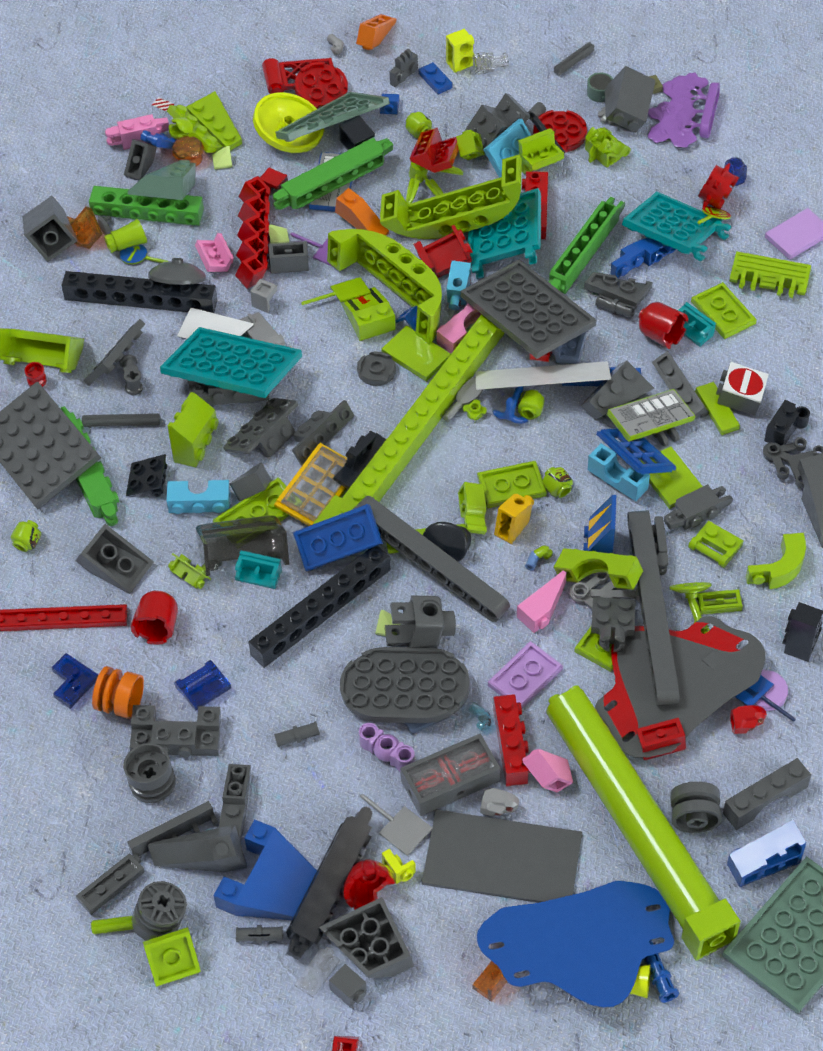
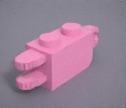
[105,114,169,150]

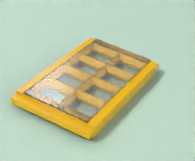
[274,443,347,526]

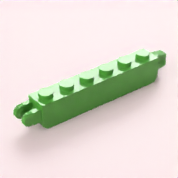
[273,138,393,210]
[548,197,625,294]
[60,406,119,526]

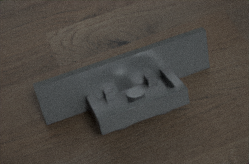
[292,400,355,466]

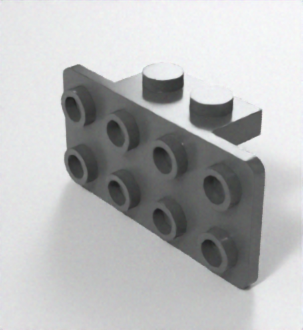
[223,398,298,457]

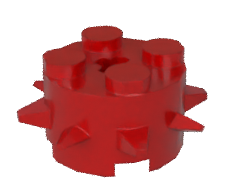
[698,163,739,210]

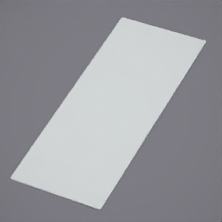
[475,361,611,390]

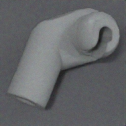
[327,34,344,55]

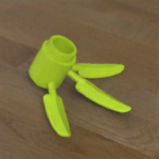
[406,162,463,204]

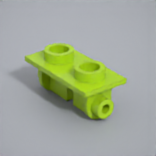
[168,553,211,589]

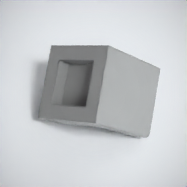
[250,279,277,313]

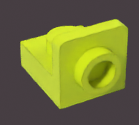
[382,849,416,884]

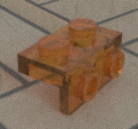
[67,206,102,249]

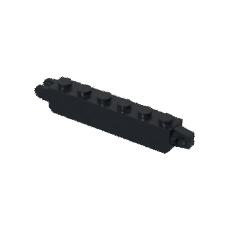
[286,806,373,960]

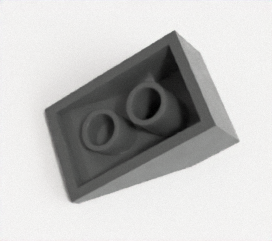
[75,524,154,594]

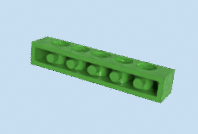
[89,186,204,226]

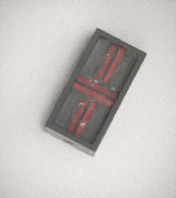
[400,733,501,816]

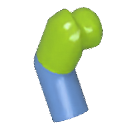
[525,545,553,571]

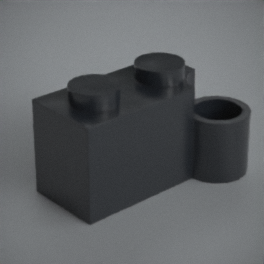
[764,400,810,446]

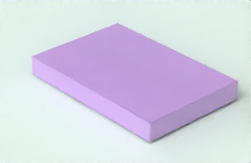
[765,208,823,260]
[488,641,563,709]

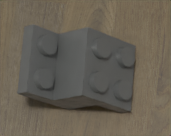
[465,93,531,156]

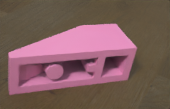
[517,570,566,633]

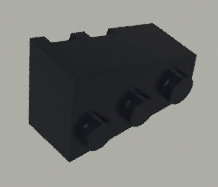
[782,602,823,662]

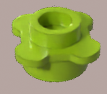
[463,399,487,420]

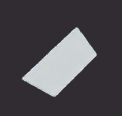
[177,308,254,339]

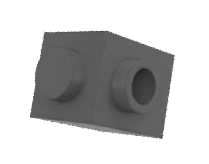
[329,964,367,1007]

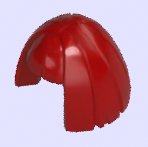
[344,859,395,910]

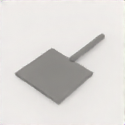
[360,794,433,856]

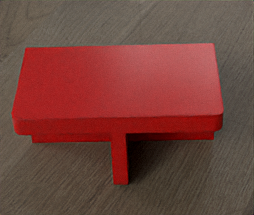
[636,718,686,760]

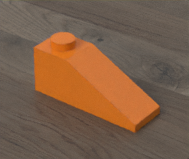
[356,14,397,50]
[335,188,389,235]

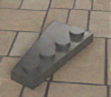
[83,319,145,386]

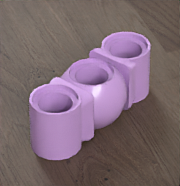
[359,723,415,772]

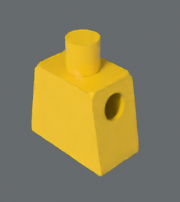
[494,494,534,544]

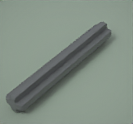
[81,413,161,427]

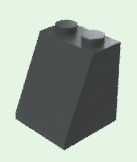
[605,66,655,133]
[22,196,78,262]

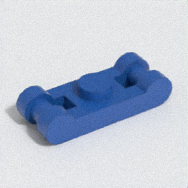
[141,130,179,150]

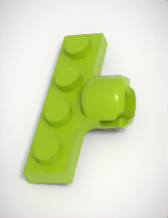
[167,105,223,153]

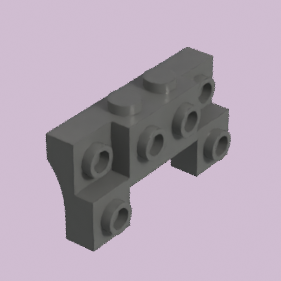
[188,381,269,406]
[130,705,221,757]

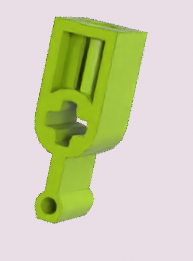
[458,482,487,535]

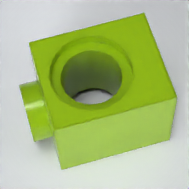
[456,130,485,160]

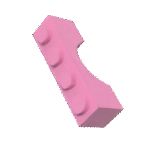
[437,304,481,354]

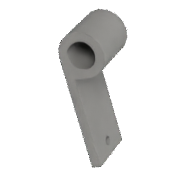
[239,312,285,346]

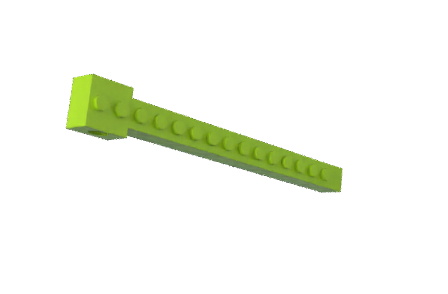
[313,314,505,524]

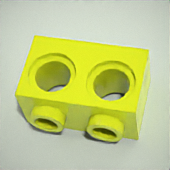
[446,28,474,73]

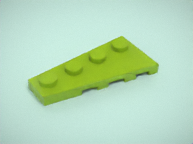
[186,91,242,151]

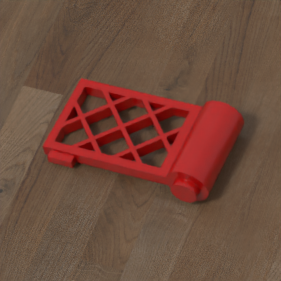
[262,58,334,94]

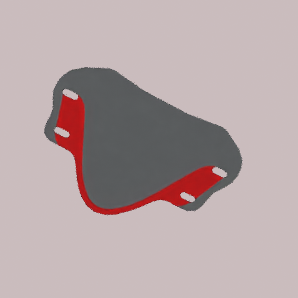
[595,616,765,757]

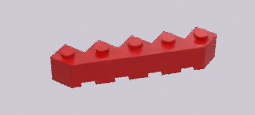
[235,176,270,289]

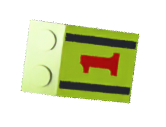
[340,287,396,341]

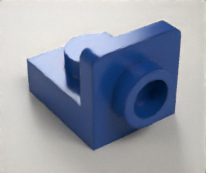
[380,93,400,115]

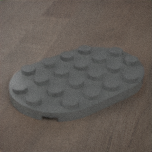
[340,647,470,723]

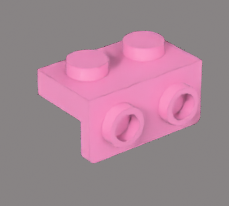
[195,233,233,272]

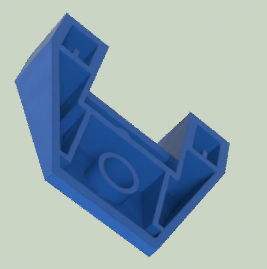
[213,819,317,920]

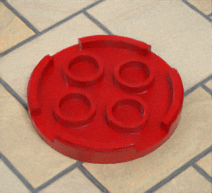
[294,62,348,109]
[533,110,587,152]

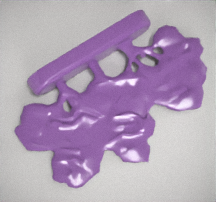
[648,72,720,148]

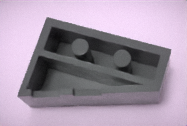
[581,360,655,419]

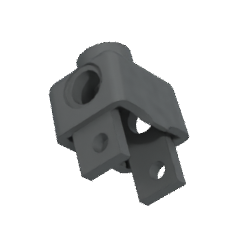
[384,595,456,649]

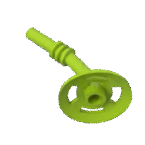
[669,582,712,634]

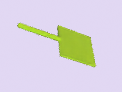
[301,277,371,305]

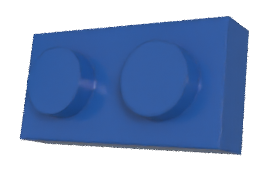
[418,62,453,95]

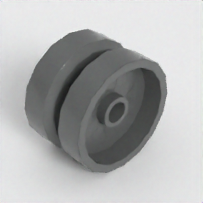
[670,781,722,833]

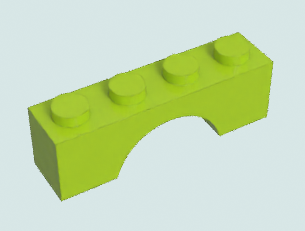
[554,548,643,590]

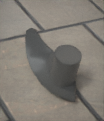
[98,215,112,235]

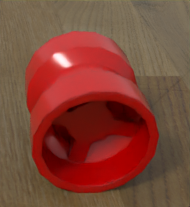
[24,362,47,387]

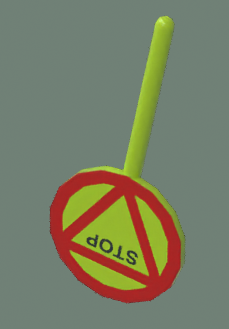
[697,206,731,224]

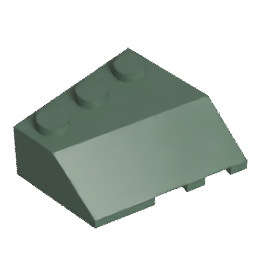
[128,160,196,200]

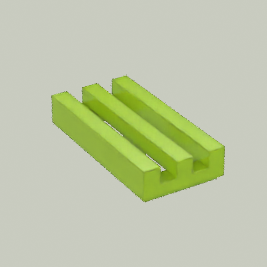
[697,589,743,614]

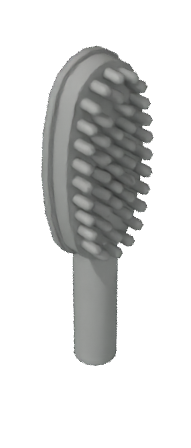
[443,377,483,422]

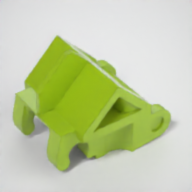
[585,127,631,168]

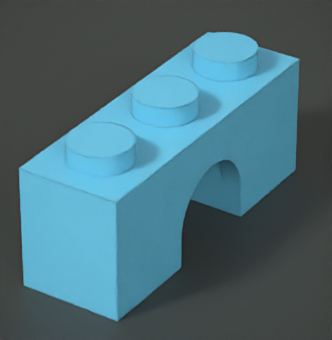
[587,443,650,502]
[167,480,231,514]

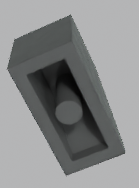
[124,139,157,180]

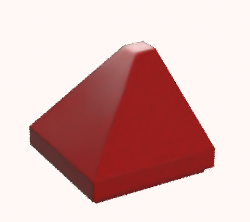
[332,1036,359,1051]

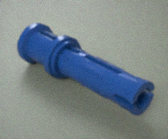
[644,940,679,1003]

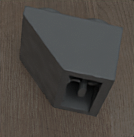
[269,240,309,273]

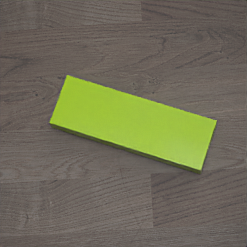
[695,382,740,435]

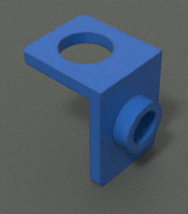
[395,305,417,331]

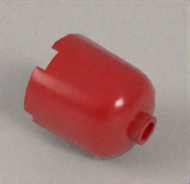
[639,302,688,349]
[131,590,178,645]

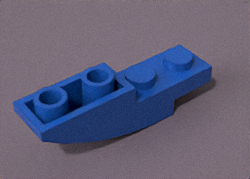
[610,238,676,278]

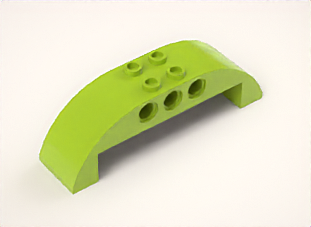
[380,154,522,239]
[327,229,442,344]

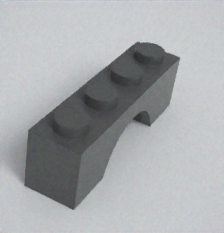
[723,758,811,830]

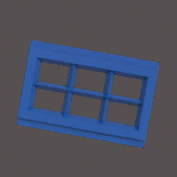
[596,429,676,474]

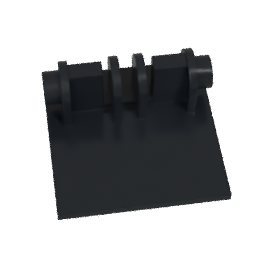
[126,454,168,497]

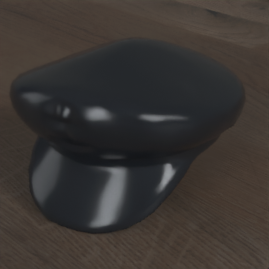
[423,522,471,562]

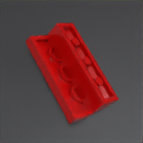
[410,127,459,173]

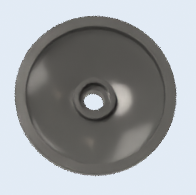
[148,258,206,285]

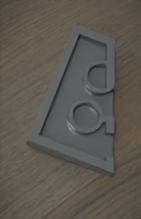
[584,272,653,309]

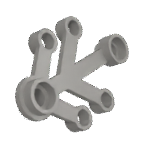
[570,572,640,609]

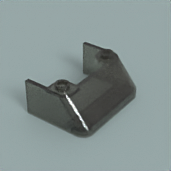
[196,516,289,576]

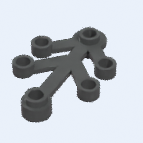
[763,437,823,488]

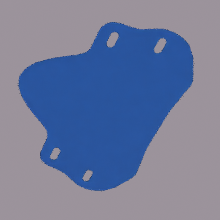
[477,881,674,1007]

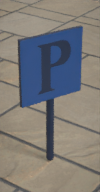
[734,675,796,722]

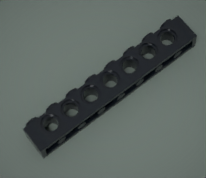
[61,271,218,313]
[248,546,391,668]

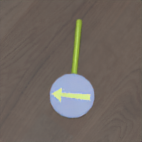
[119,244,168,265]

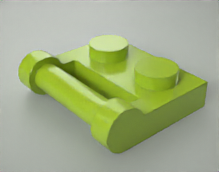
[688,520,744,568]

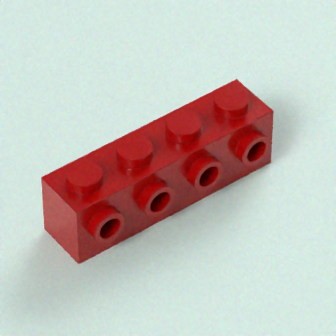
[522,171,548,240]
[493,694,531,786]

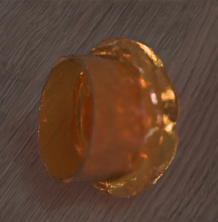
[172,136,204,166]

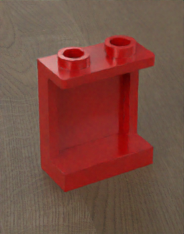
[413,225,473,278]

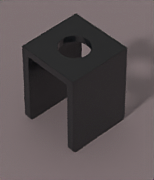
[339,115,375,150]

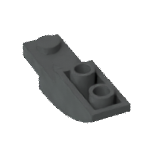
[218,764,251,840]

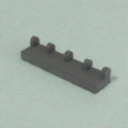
[652,351,709,419]
[127,801,218,863]

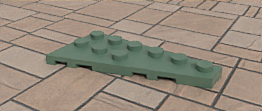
[275,92,390,142]

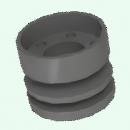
[123,743,176,803]
[131,881,187,941]

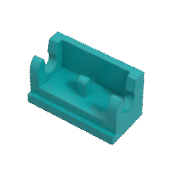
[678,302,716,347]
[235,550,282,589]

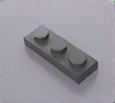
[76,853,145,915]

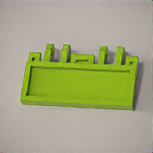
[729,251,811,298]

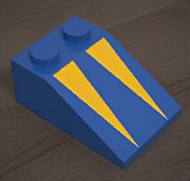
[583,495,617,553]

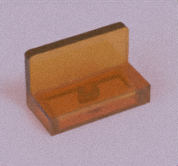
[472,961,507,1002]

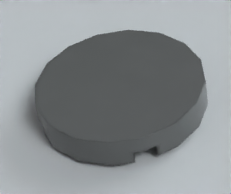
[357,351,396,386]

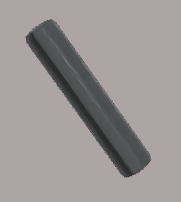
[554,42,595,75]

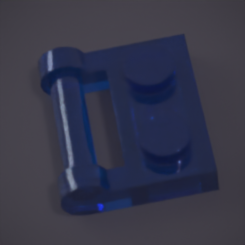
[174,660,231,711]

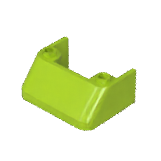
[0,328,85,373]

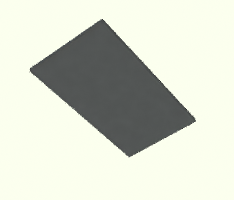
[421,809,583,903]

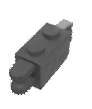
[664,484,733,530]

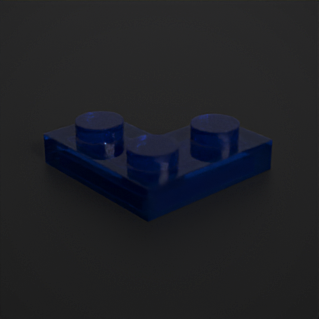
[52,653,98,709]

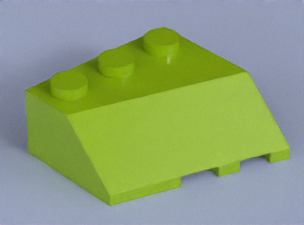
[167,392,219,468]

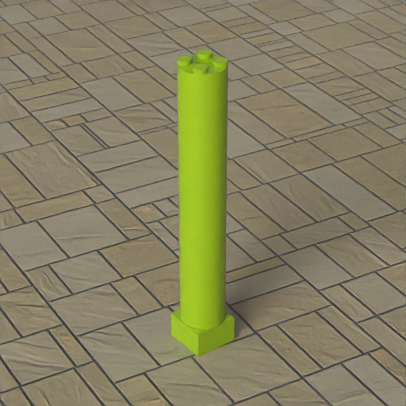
[546,685,741,961]

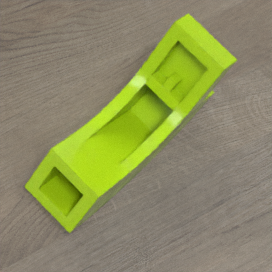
[745,533,806,589]

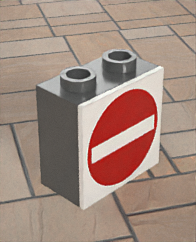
[716,362,769,416]

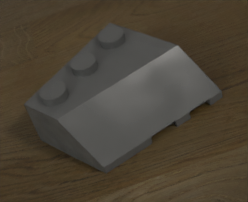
[319,897,414,978]

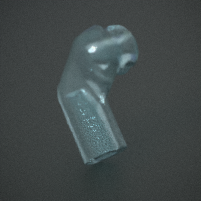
[468,702,492,731]

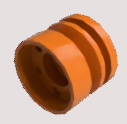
[92,666,144,719]

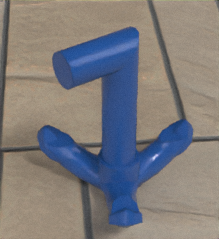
[492,386,528,424]

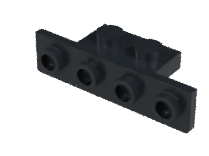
[333,430,386,490]

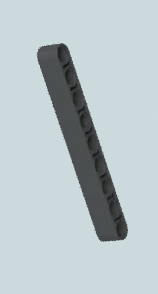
[352,496,510,622]

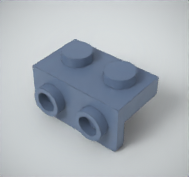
[552,332,586,364]

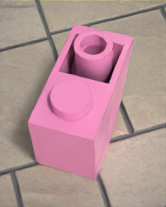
[522,749,573,792]

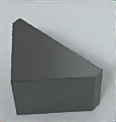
[229,463,271,501]

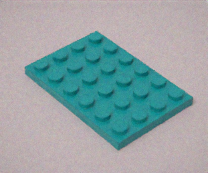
[160,327,302,398]

